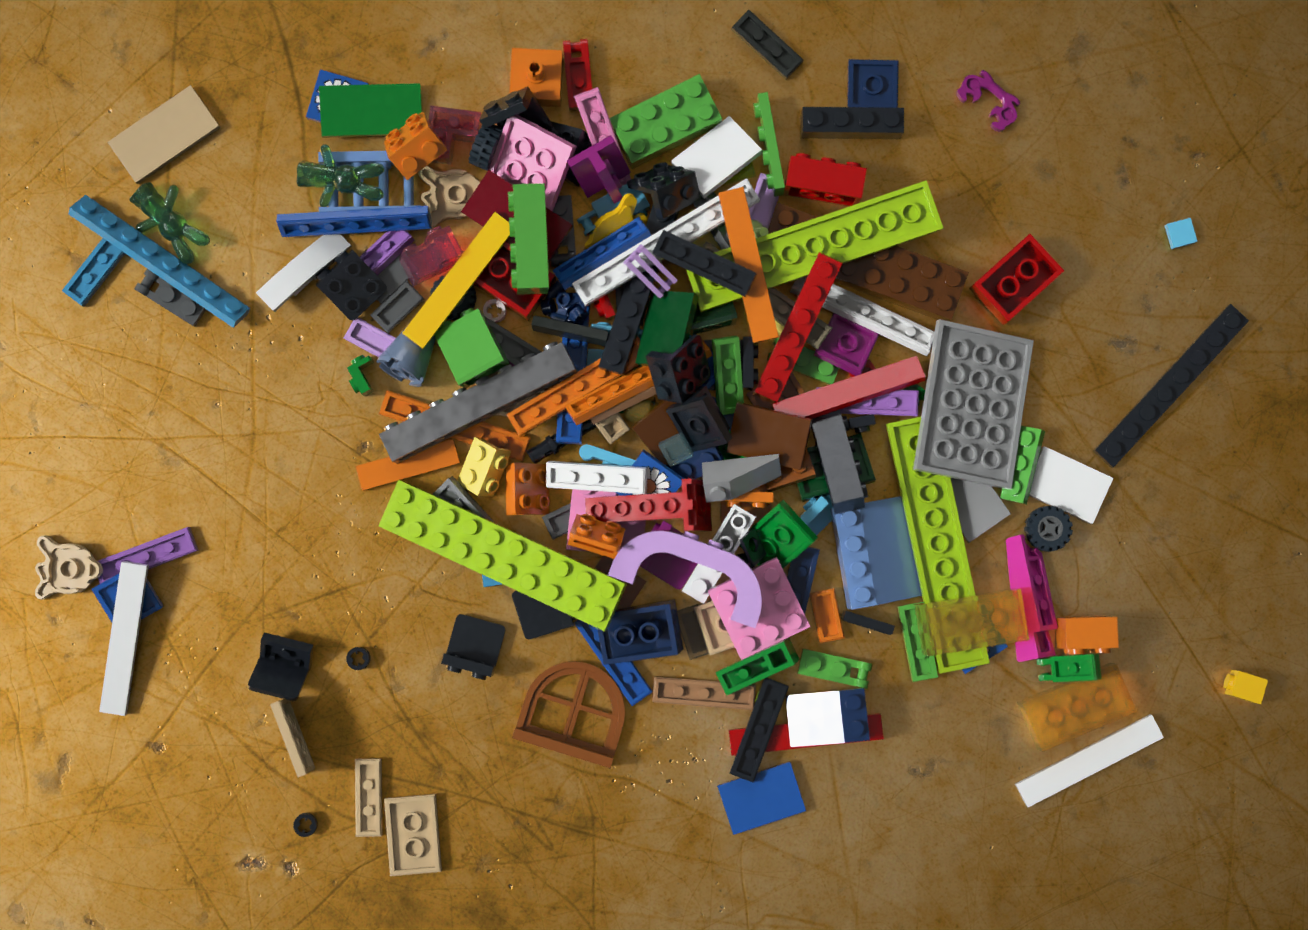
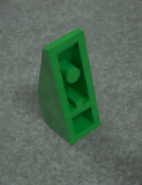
[715,637,800,696]

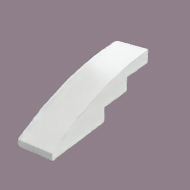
[256,234,351,312]

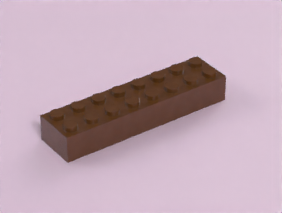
[768,203,969,321]

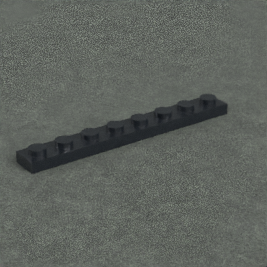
[598,205,679,376]
[1093,304,1249,468]

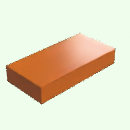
[809,588,845,643]

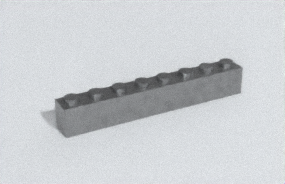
[379,342,578,464]

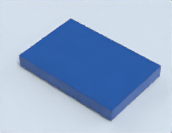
[717,761,806,835]

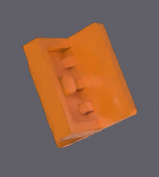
[506,463,550,516]
[720,484,773,524]

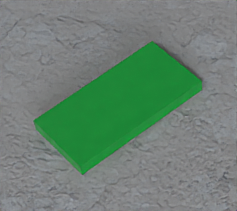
[319,83,422,138]

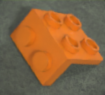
[384,112,447,180]
[567,514,626,559]

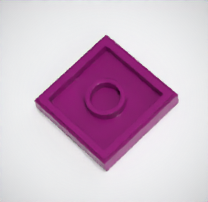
[814,313,879,376]

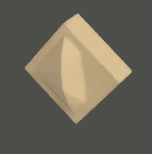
[595,413,630,444]

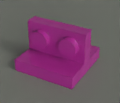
[567,135,631,204]

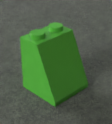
[434,308,510,388]

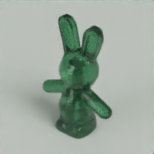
[296,144,385,207]
[130,182,210,264]

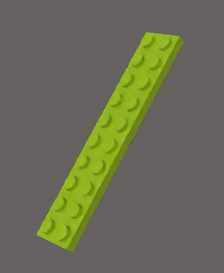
[686,180,943,312]
[886,417,990,674]
[379,480,627,631]

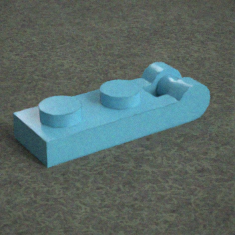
[579,444,635,466]

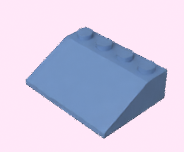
[830,496,922,610]

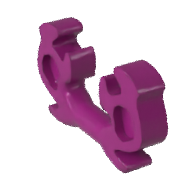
[956,70,1020,132]

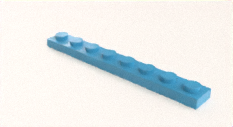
[68,195,250,328]

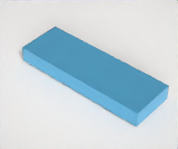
[62,238,125,307]

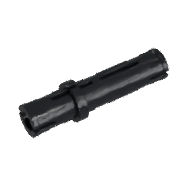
[526,419,597,464]

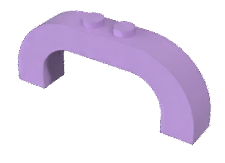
[608,531,762,628]

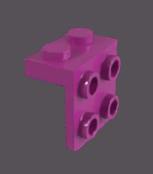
[640,521,698,590]

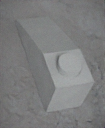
[702,454,781,502]

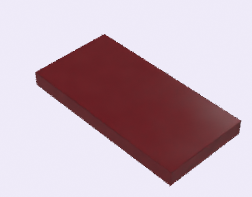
[461,170,573,264]

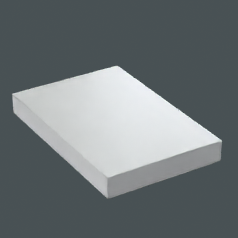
[671,116,762,199]
[1029,446,1113,524]

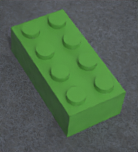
[609,74,722,169]
[508,183,549,295]

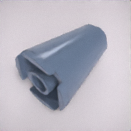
[376,328,436,387]

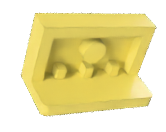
[457,437,511,497]

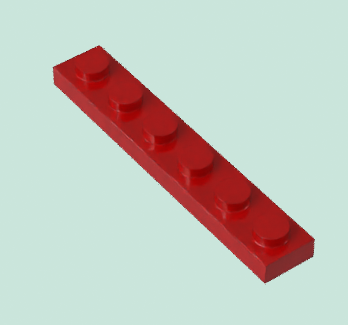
[754,252,843,402]

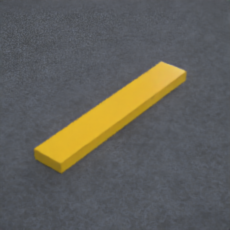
[402,212,510,349]

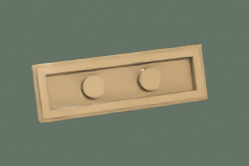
[355,758,383,837]

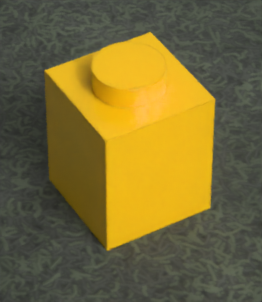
[1224,670,1268,704]

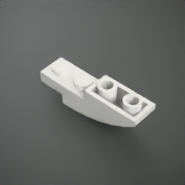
[682,504,756,604]

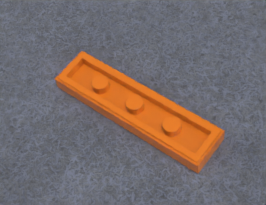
[355,439,461,491]

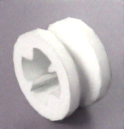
[483,299,507,323]

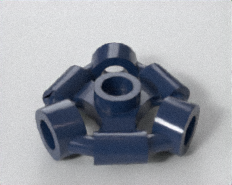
[540,280,588,325]

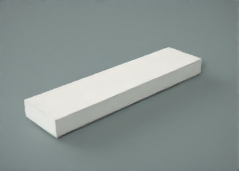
[546,461,647,494]

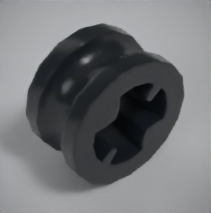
[346,647,371,670]
[293,813,317,837]

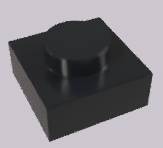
[848,414,876,434]

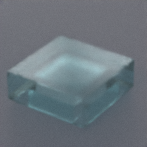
[658,432,694,467]

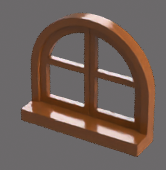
[512,661,625,768]

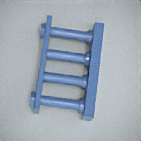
[318,151,420,212]

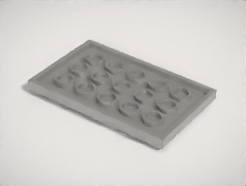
[913,319,1034,489]

